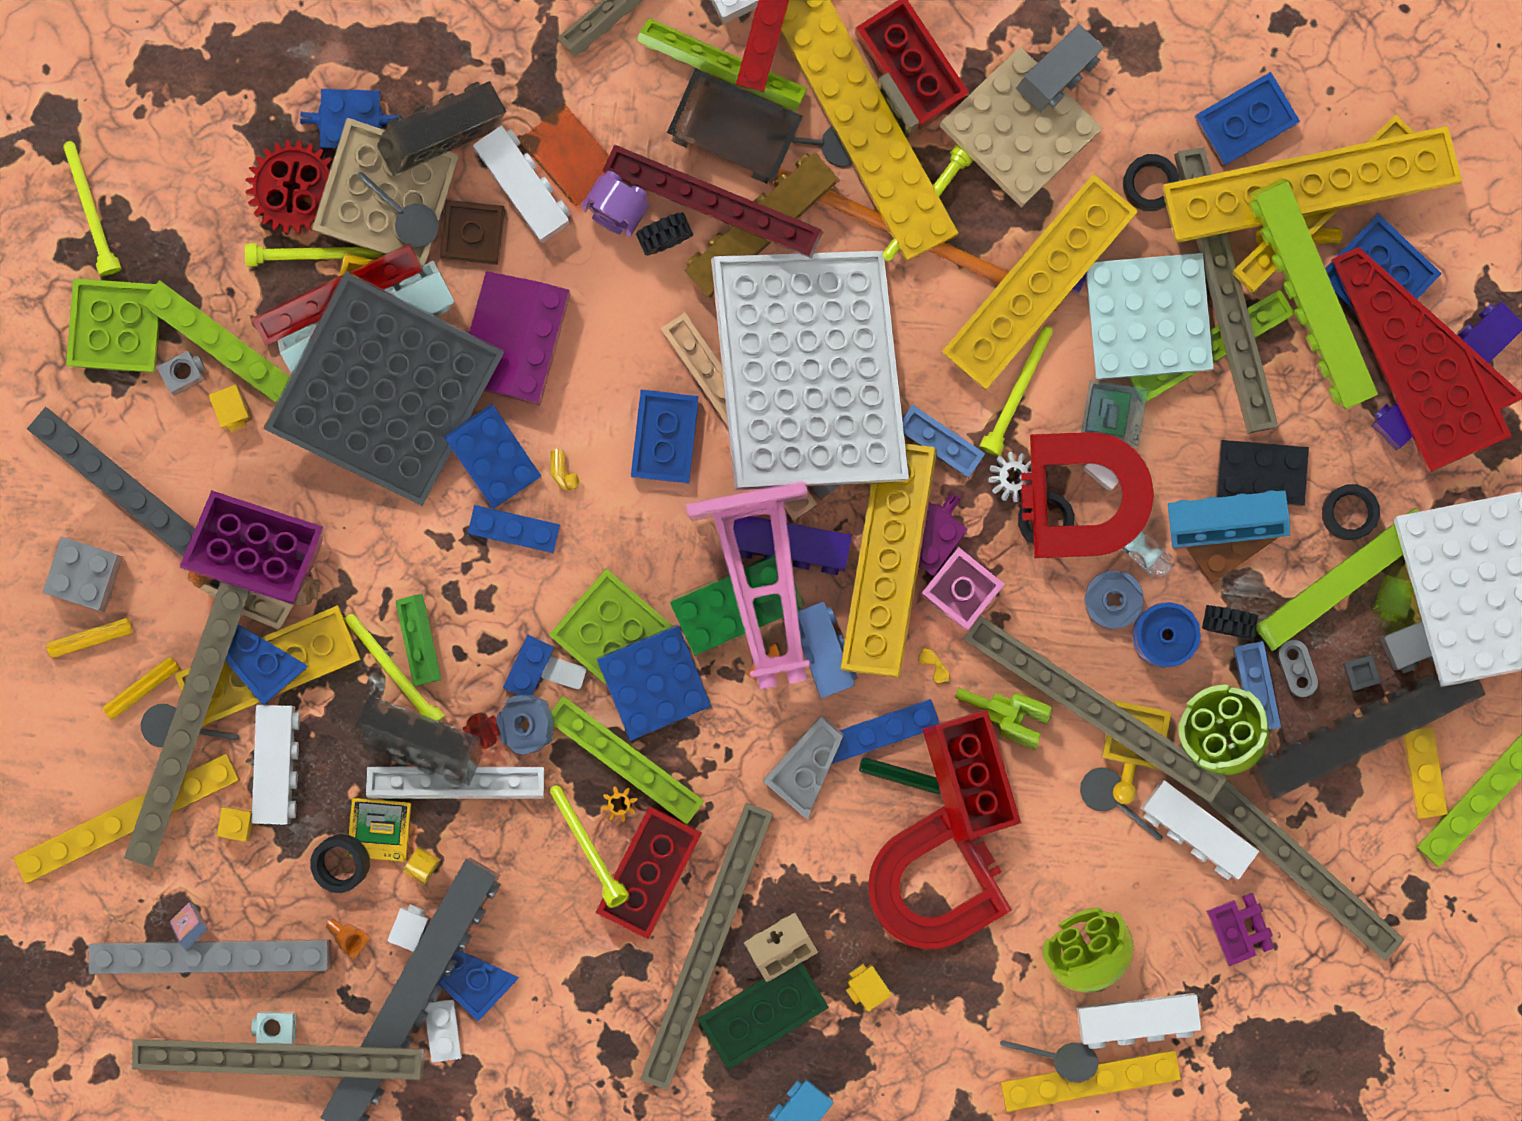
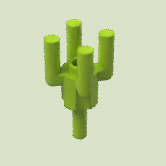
[955,687,1052,751]

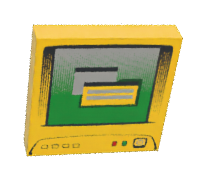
[347,798,412,862]

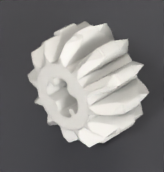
[988,452,1031,502]

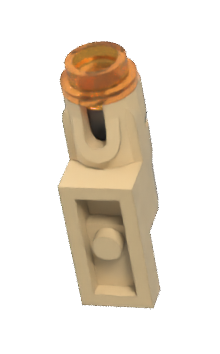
[188,571,293,630]

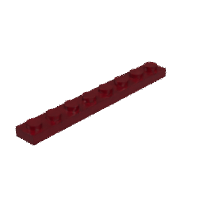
[602,144,823,259]

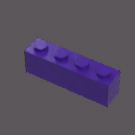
[733,516,852,575]

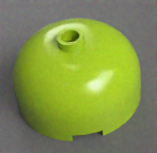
[1178,685,1270,776]
[1043,908,1134,992]

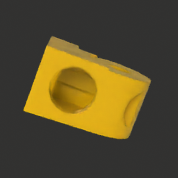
[403,846,441,885]

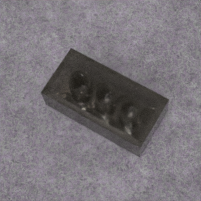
[377,81,507,176]
[356,695,483,786]

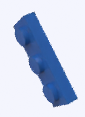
[468,505,560,554]

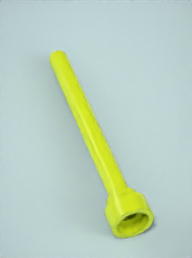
[64,141,122,276]
[883,144,973,261]
[245,243,385,267]
[979,326,1053,457]
[345,614,445,731]
[550,785,629,908]

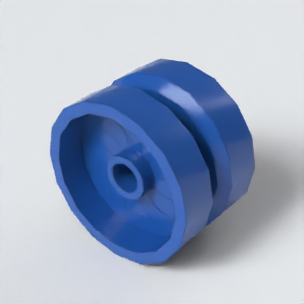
[1132,602,1201,668]

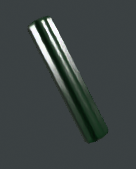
[859,757,941,794]

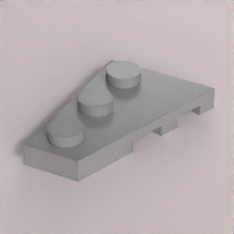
[763,715,844,819]

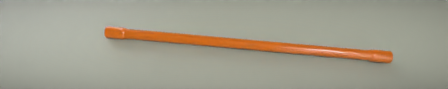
[685,126,1059,311]

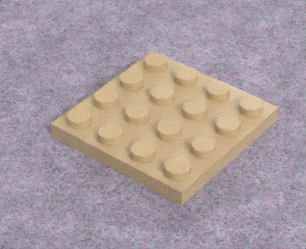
[939,46,1102,208]
[312,118,459,266]

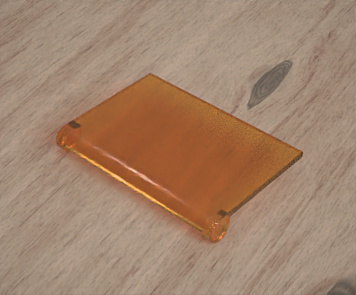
[519,103,609,206]

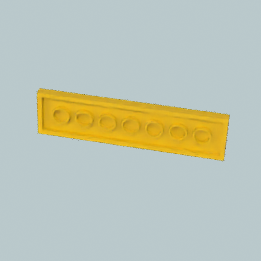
[941,173,1138,390]
[840,444,937,678]

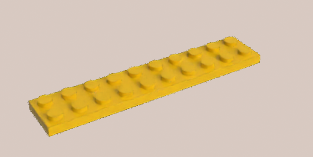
[780,0,959,262]
[1162,126,1462,243]

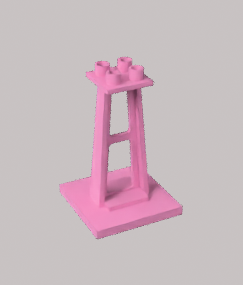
[686,481,810,689]

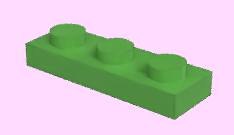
[395,594,441,686]

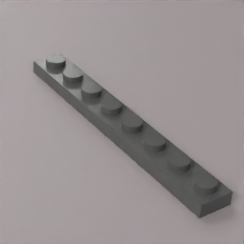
[27,406,195,557]

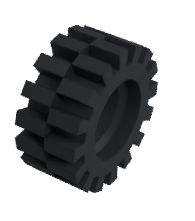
[636,212,693,256]
[1202,605,1259,639]

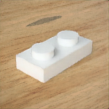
[425,999,462,1062]

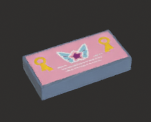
[169,901,208,949]

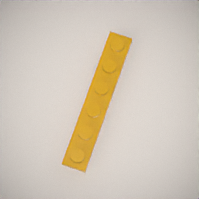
[1000,1050,1181,1112]

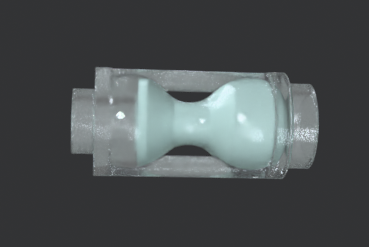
[1121,530,1174,578]

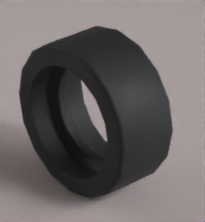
[1123,154,1180,211]
[1322,484,1380,540]
[1018,492,1075,545]
[310,834,370,893]

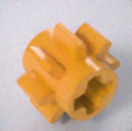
[601,786,637,822]

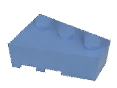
[797,602,857,698]

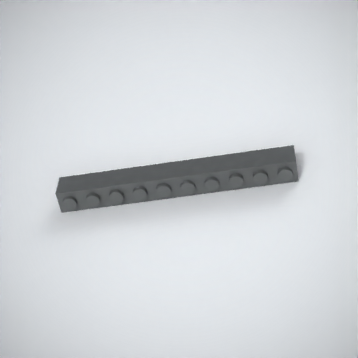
[320,858,501,1121]

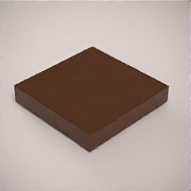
[440,200,505,265]

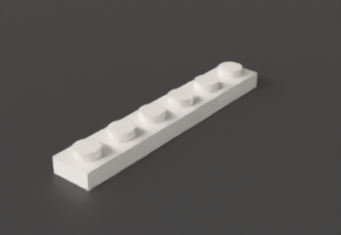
[366,767,545,799]

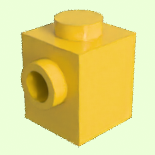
[846,964,892,1012]

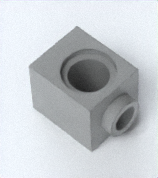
[157,351,206,396]

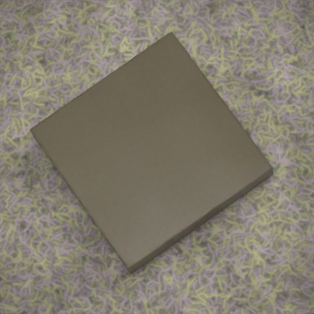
[878,72,919,138]

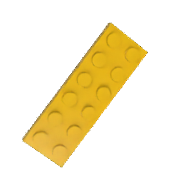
[174,605,361,727]

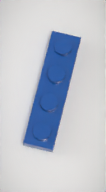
[831,699,940,764]

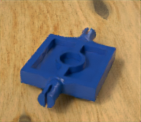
[300,89,400,149]

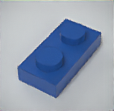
[503,635,555,695]

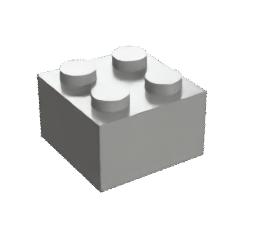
[43,537,123,612]

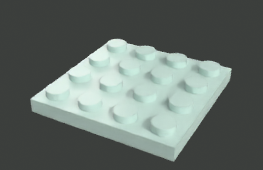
[1086,253,1214,380]

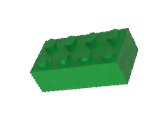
[670,553,805,656]

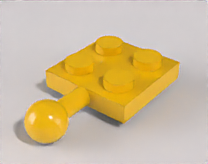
[1101,700,1172,804]

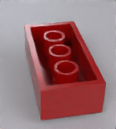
[855,0,969,130]
[922,710,1021,842]
[595,806,702,939]

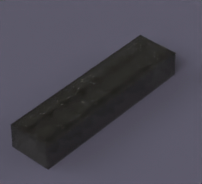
[1250,673,1486,800]

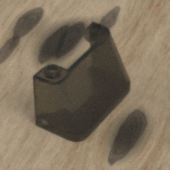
[667,68,805,184]

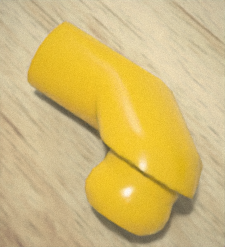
[550,449,580,491]

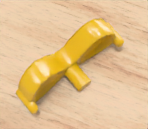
[919,648,950,684]

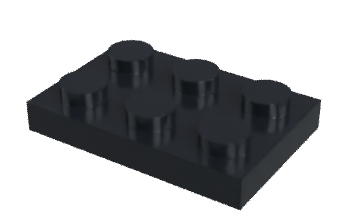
[1216,440,1309,506]

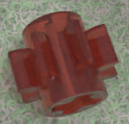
[462,713,501,749]

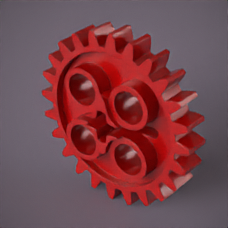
[245,140,333,235]

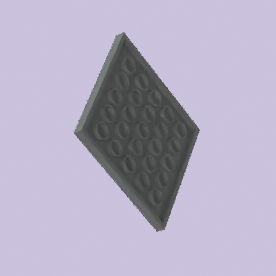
[264,271,504,506]

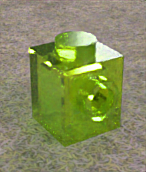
[1373,575,1414,622]

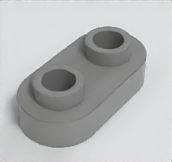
[1277,640,1318,697]

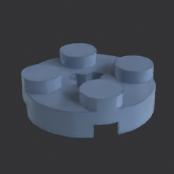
[1084,571,1143,629]
[496,695,554,754]

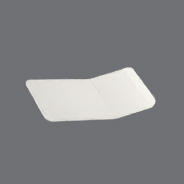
[541,657,587,690]

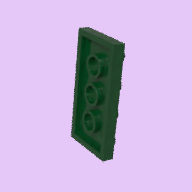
[697,962,829,1070]

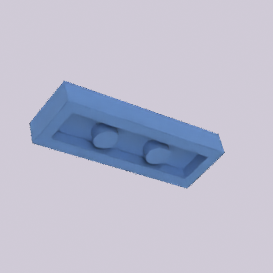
[902,404,985,478]
[1233,641,1281,730]

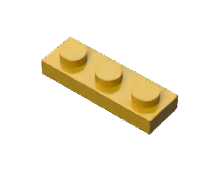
[1403,727,1448,819]

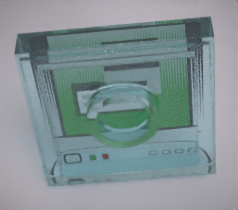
[1081,380,1148,447]

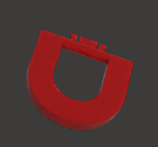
[1021,432,1154,558]
[868,806,1012,949]

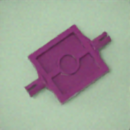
[918,493,968,577]

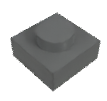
[1343,655,1381,692]

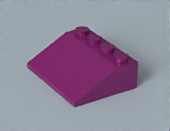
[469,271,571,406]
[180,490,323,605]

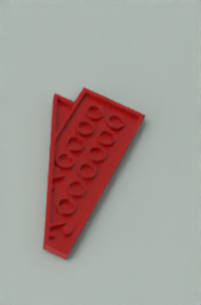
[1331,247,1522,473]

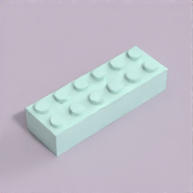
[277,260,455,373]

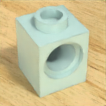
[251,1011,296,1044]

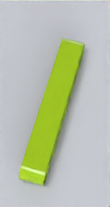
[1256,508,1419,651]

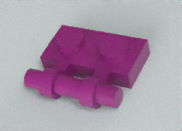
[1206,893,1275,966]

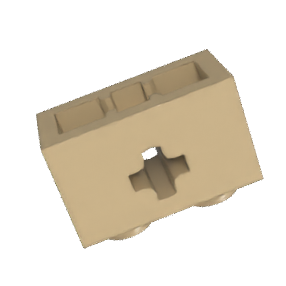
[744,913,818,982]

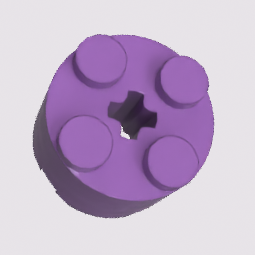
[581,171,649,237]

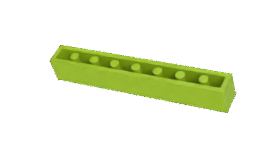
[1249,179,1378,409]

